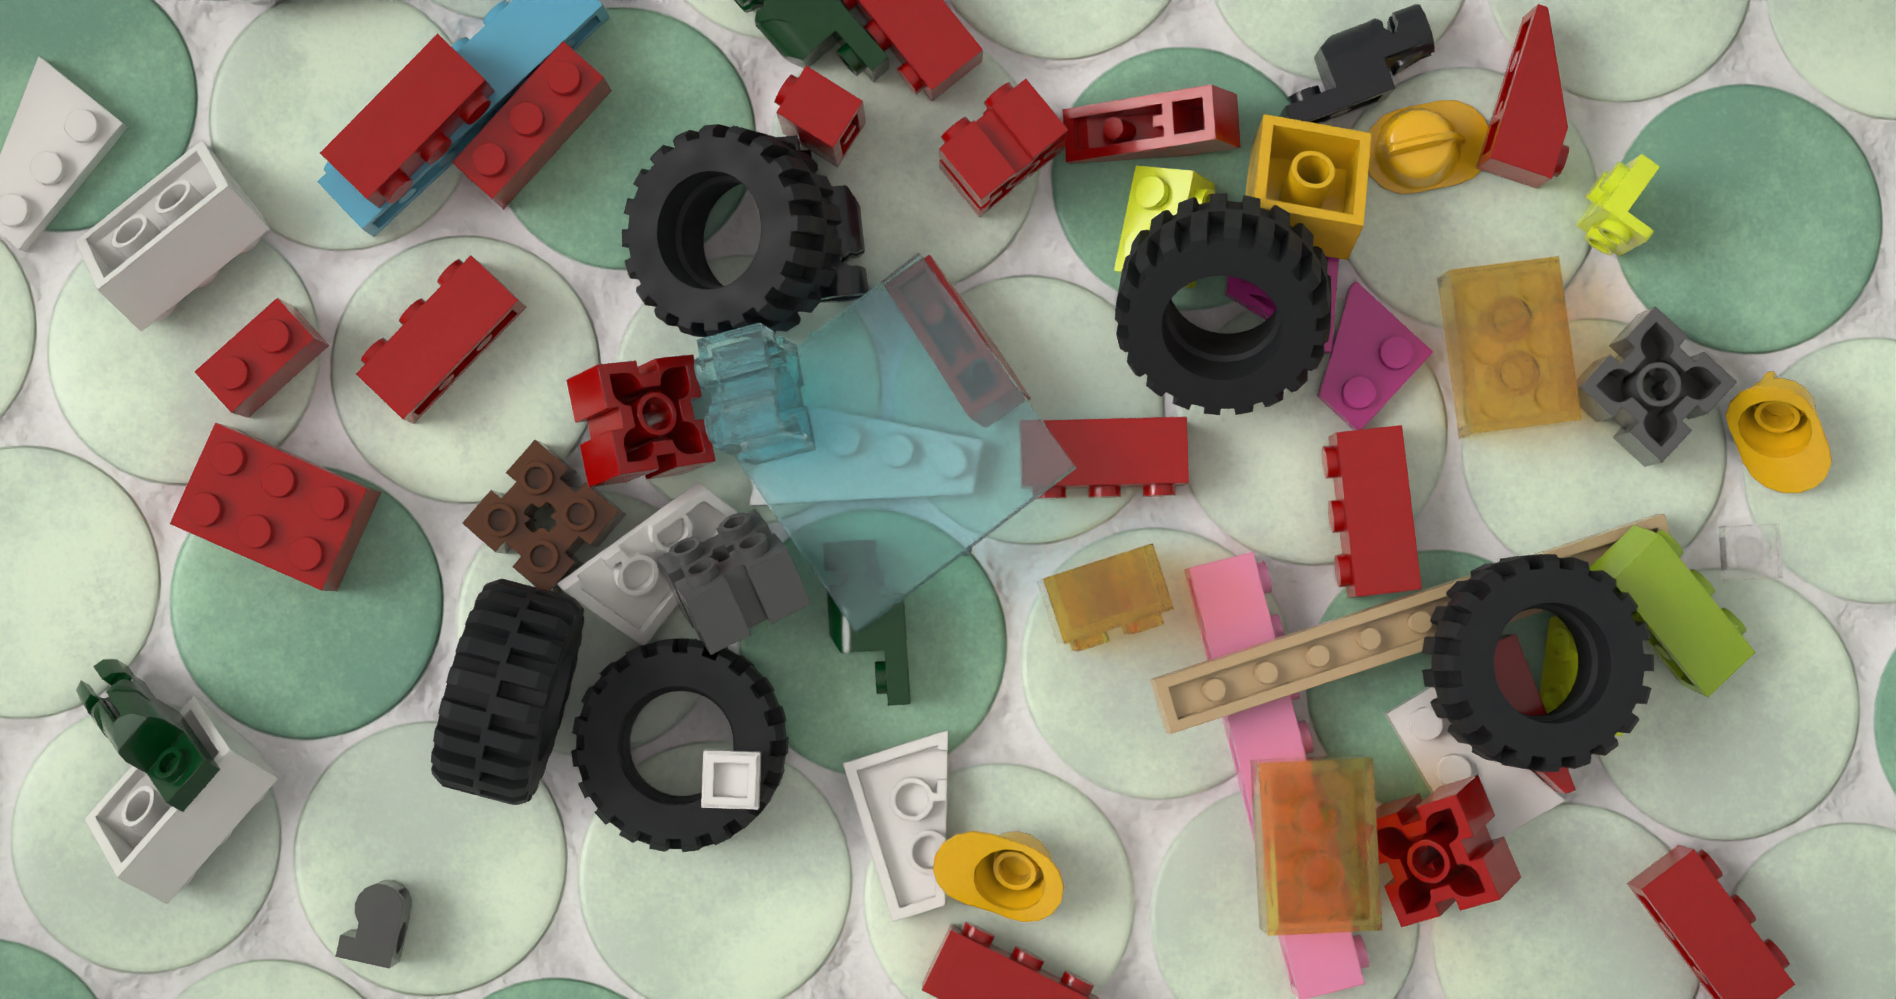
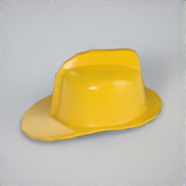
[1368,100,1488,194]
[1726,371,1832,493]
[933,831,1064,922]

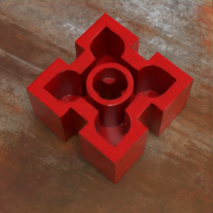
[939,79,1068,217]
[566,354,716,488]
[1358,775,1521,927]

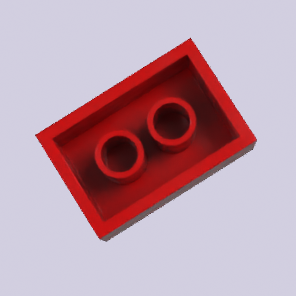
[170,423,381,592]

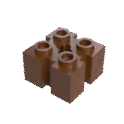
[462,440,627,593]

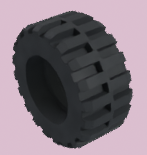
[622,124,842,342]
[1115,193,1332,415]
[1422,554,1654,772]
[431,578,584,805]
[571,638,789,852]

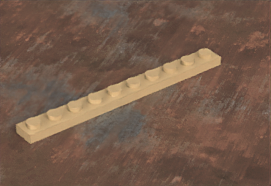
[1150,514,1671,734]

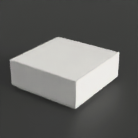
[701,750,762,810]

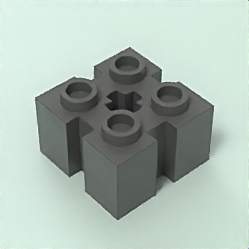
[1565,306,1737,467]
[657,509,811,655]

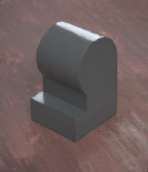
[335,880,412,969]

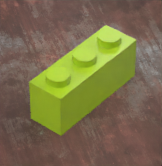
[1589,524,1756,697]

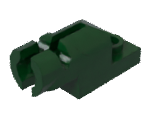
[734,0,890,83]
[824,540,911,706]
[76,659,221,812]

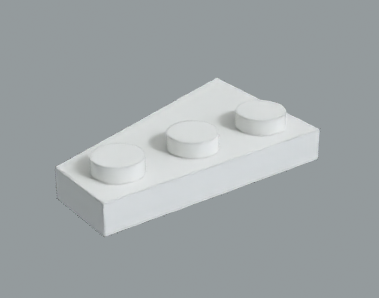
[0,56,129,252]
[557,482,739,645]
[1384,687,1566,840]
[843,729,948,922]

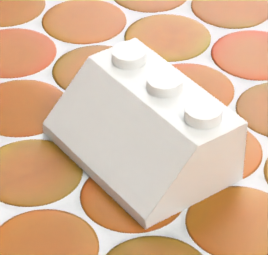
[75,140,270,332]
[84,696,278,904]

